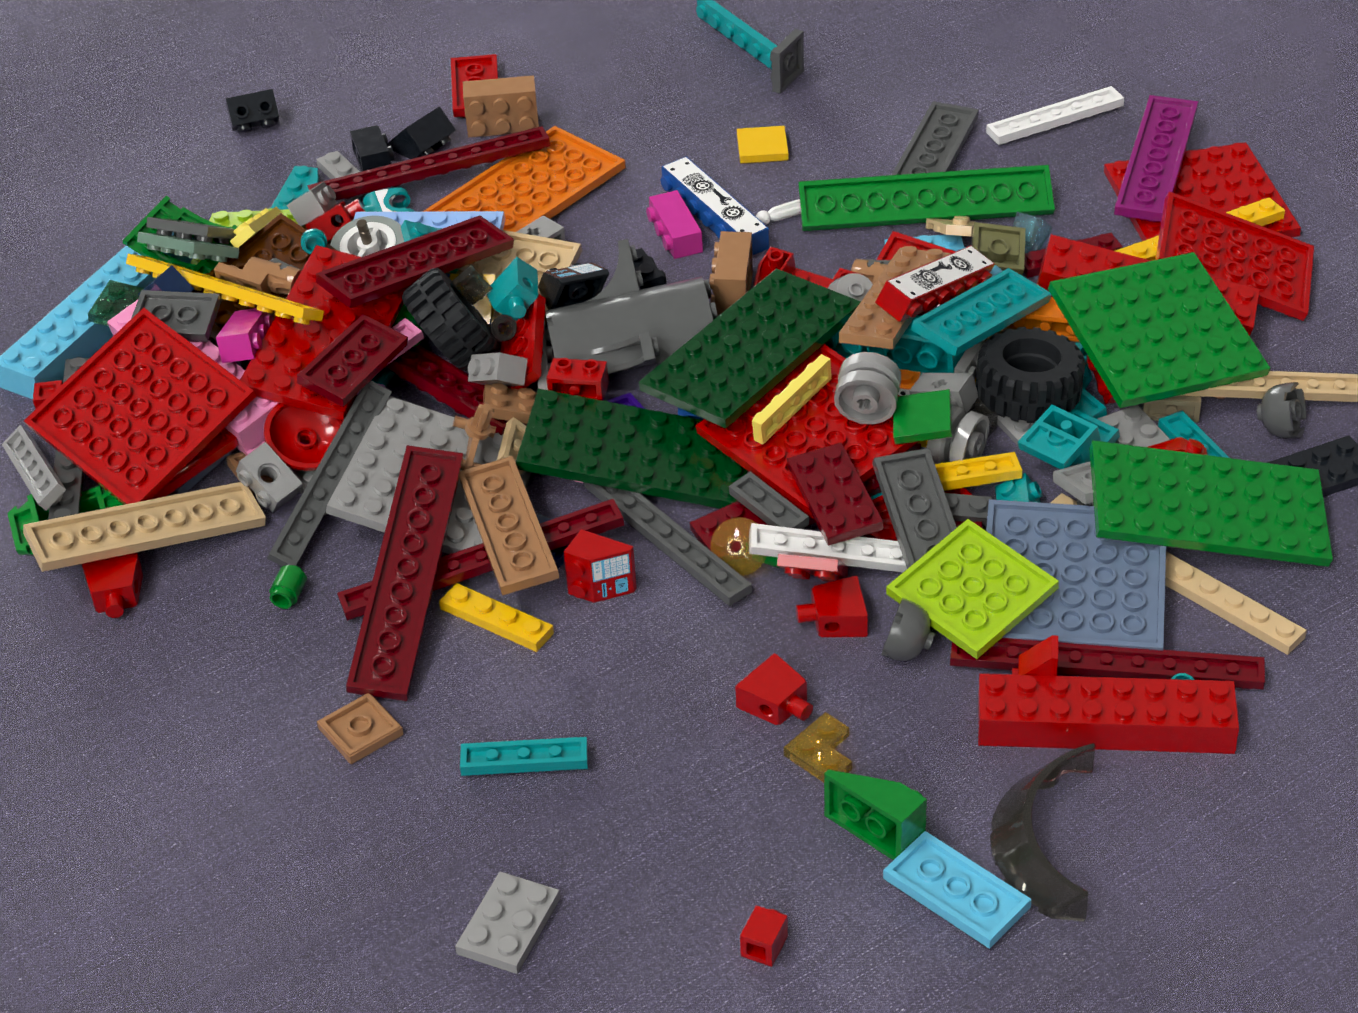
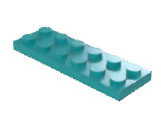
[911,268,1051,356]

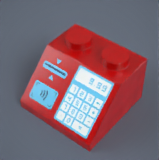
[564,529,637,603]

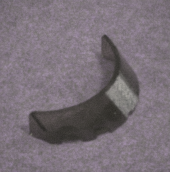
[990,743,1095,921]

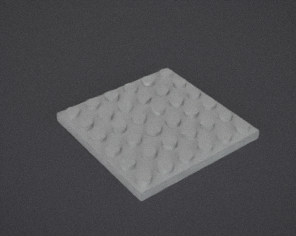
[326,396,533,554]

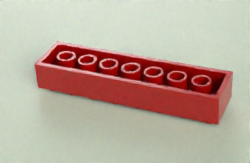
[1037,234,1260,336]
[978,673,1239,754]

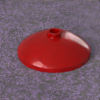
[264,403,344,471]

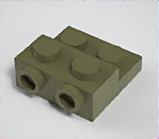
[972,222,1026,275]

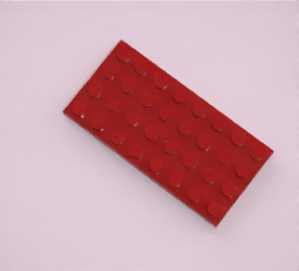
[240,245,408,420]

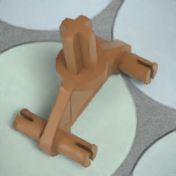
[452,402,496,470]

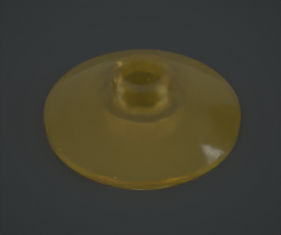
[711,517,767,576]

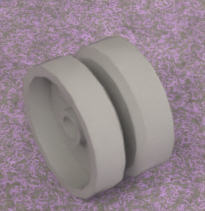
[834,352,901,424]
[927,404,989,464]

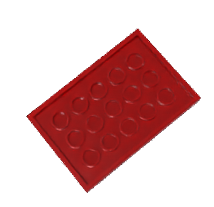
[1155,191,1314,321]

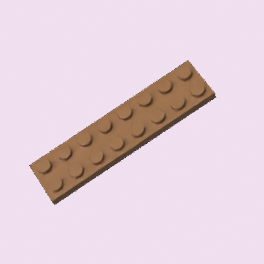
[839,246,951,349]

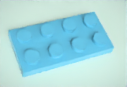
[883,831,1031,949]

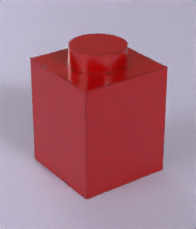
[740,905,788,967]

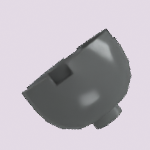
[1257,382,1306,438]
[881,598,935,661]

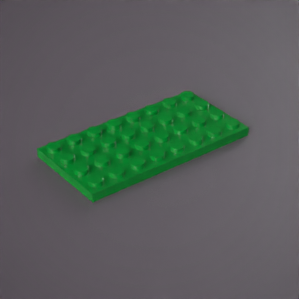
[1089,440,1333,567]

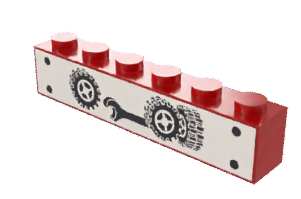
[875,245,995,322]

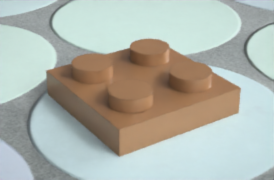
[483,383,537,424]

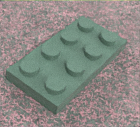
[137,232,239,262]

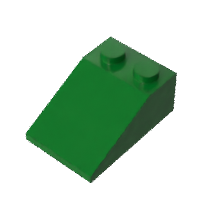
[824,769,927,860]

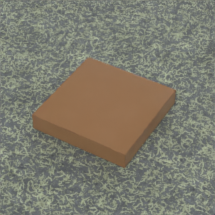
[317,693,404,764]

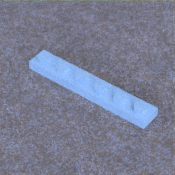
[354,211,506,231]

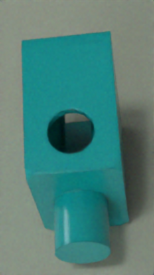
[485,257,538,321]

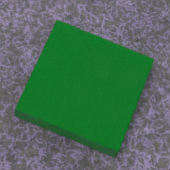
[893,389,952,444]

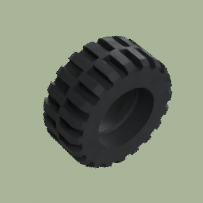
[402,268,498,371]
[976,327,1085,423]

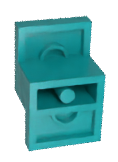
[1018,405,1120,469]

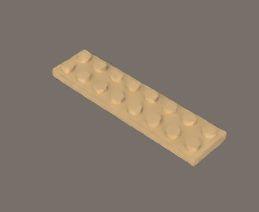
[23,482,266,572]

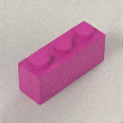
[646,190,703,259]
[216,308,273,363]

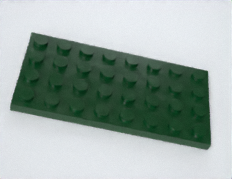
[639,268,861,428]
[516,388,747,509]

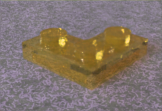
[784,712,852,783]

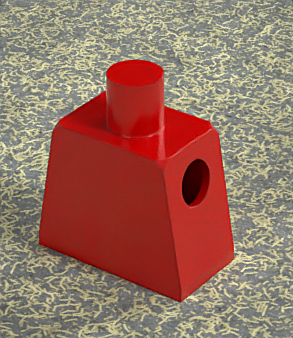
[305,199,366,242]
[82,553,143,618]
[796,576,868,637]
[735,653,813,725]

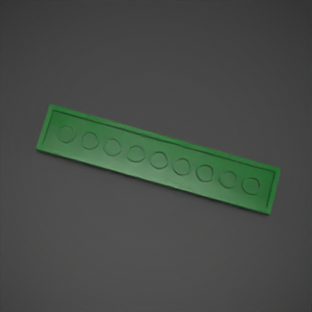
[798,165,1055,231]

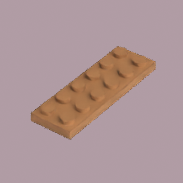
[459,456,559,596]

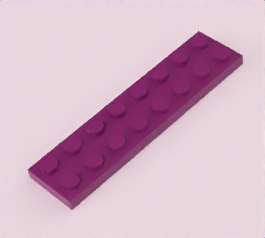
[1114,95,1198,222]

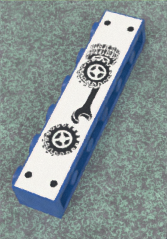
[660,156,769,255]

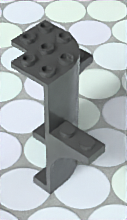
[546,239,718,374]

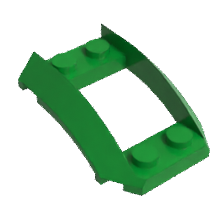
[122,196,237,274]
[7,486,124,556]

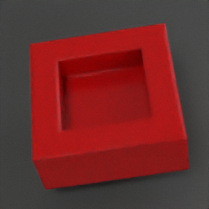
[33,380,63,409]

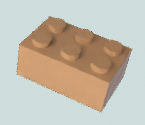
[463,75,539,138]
[709,231,753,316]

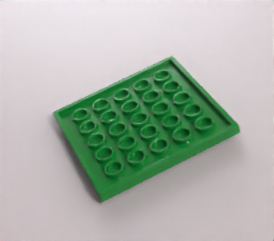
[1048,252,1271,408]

